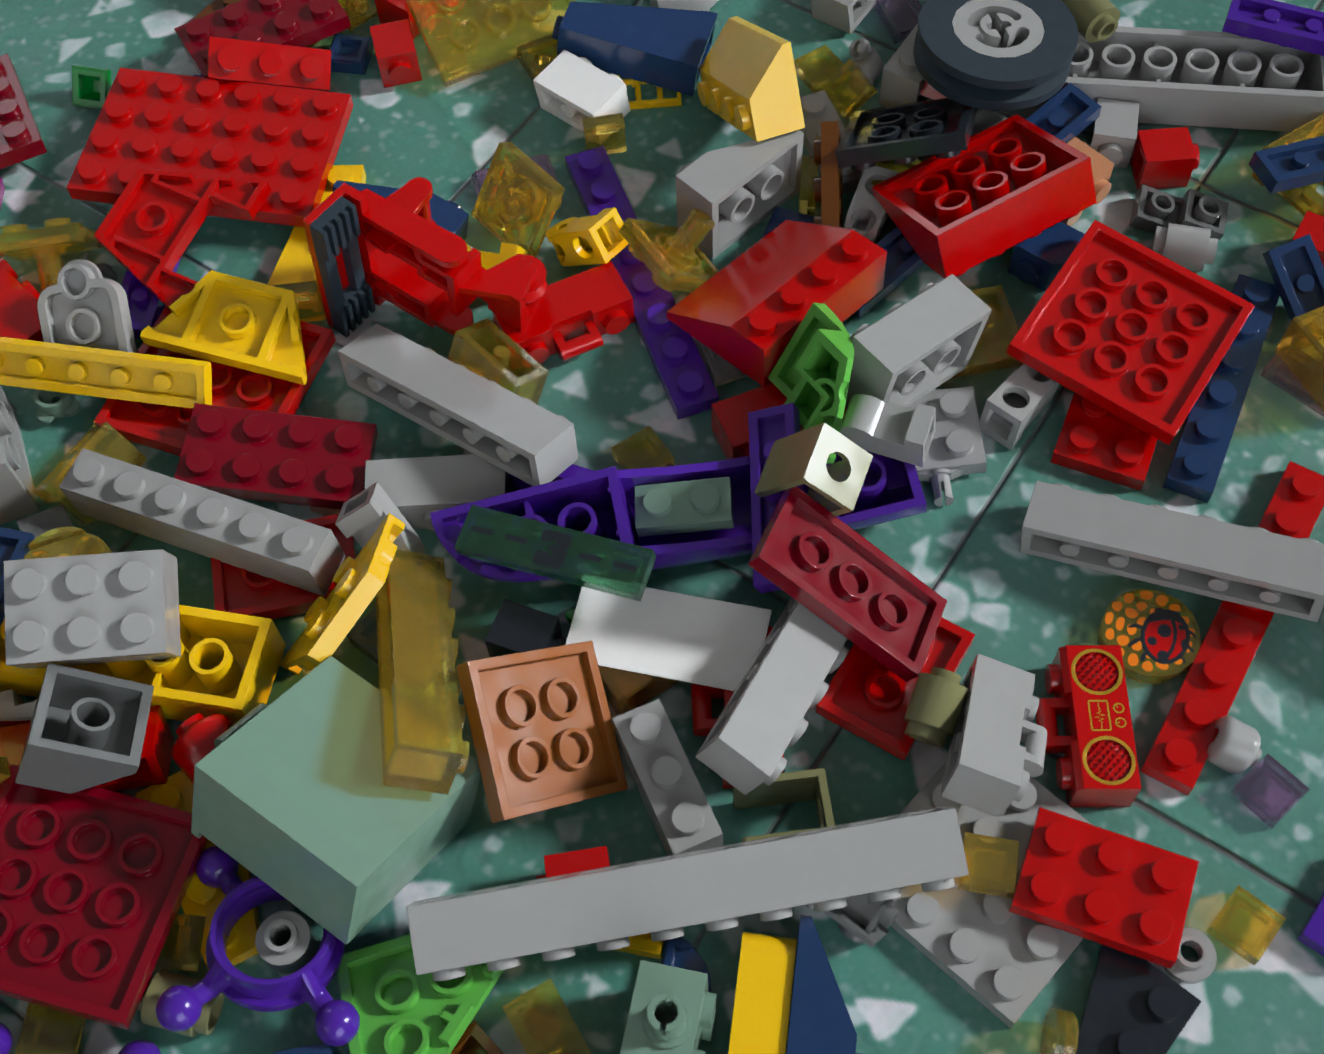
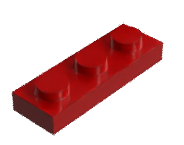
[207,36,331,92]

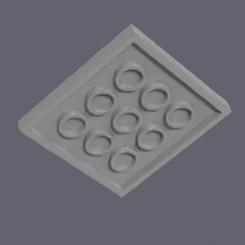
[890,761,1093,1029]

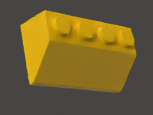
[697,16,805,142]

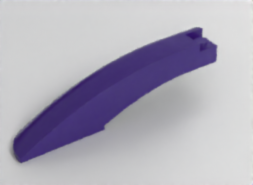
[430,451,927,582]

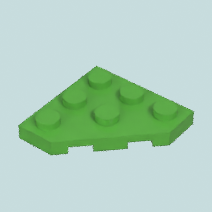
[337,934,504,1054]

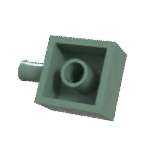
[620,960,717,1054]

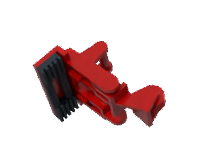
[302,177,547,338]

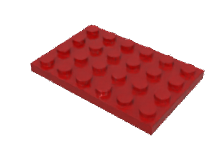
[66,68,354,227]

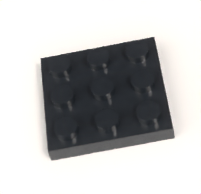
[836,98,977,170]

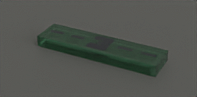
[454,505,657,602]

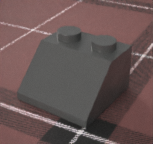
[15,663,154,794]

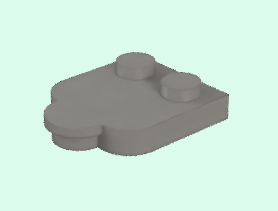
[37,259,137,353]

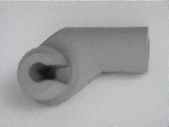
[849,38,883,95]

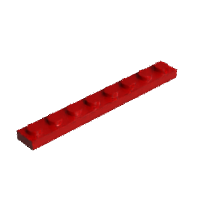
[1140,461,1324,796]

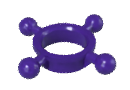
[155,845,360,1046]

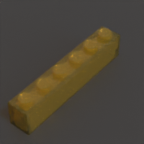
[375,549,469,795]

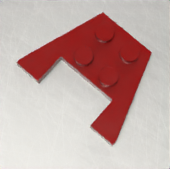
[94,168,272,312]

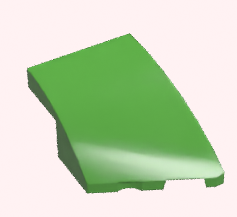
[768,303,854,464]

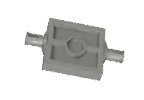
[908,386,987,507]

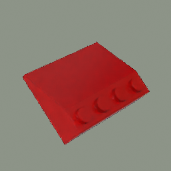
[872,114,1097,279]
[666,220,887,387]

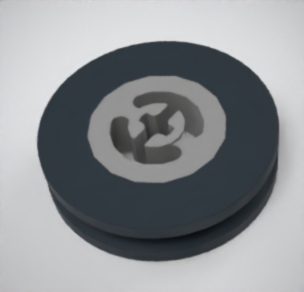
[913,0,1079,111]

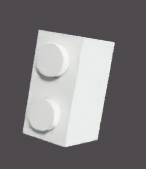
[533,49,631,142]

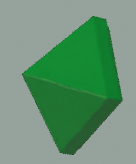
[71,65,111,109]

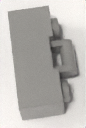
[941,654,1047,816]

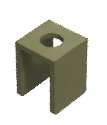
[755,423,873,516]
[733,768,835,842]

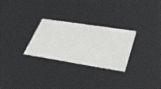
[565,577,772,691]

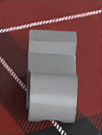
[843,166,899,244]
[979,364,1059,450]
[840,394,936,467]
[335,482,425,578]

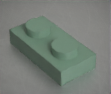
[635,477,734,537]

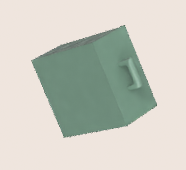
[191,656,481,945]

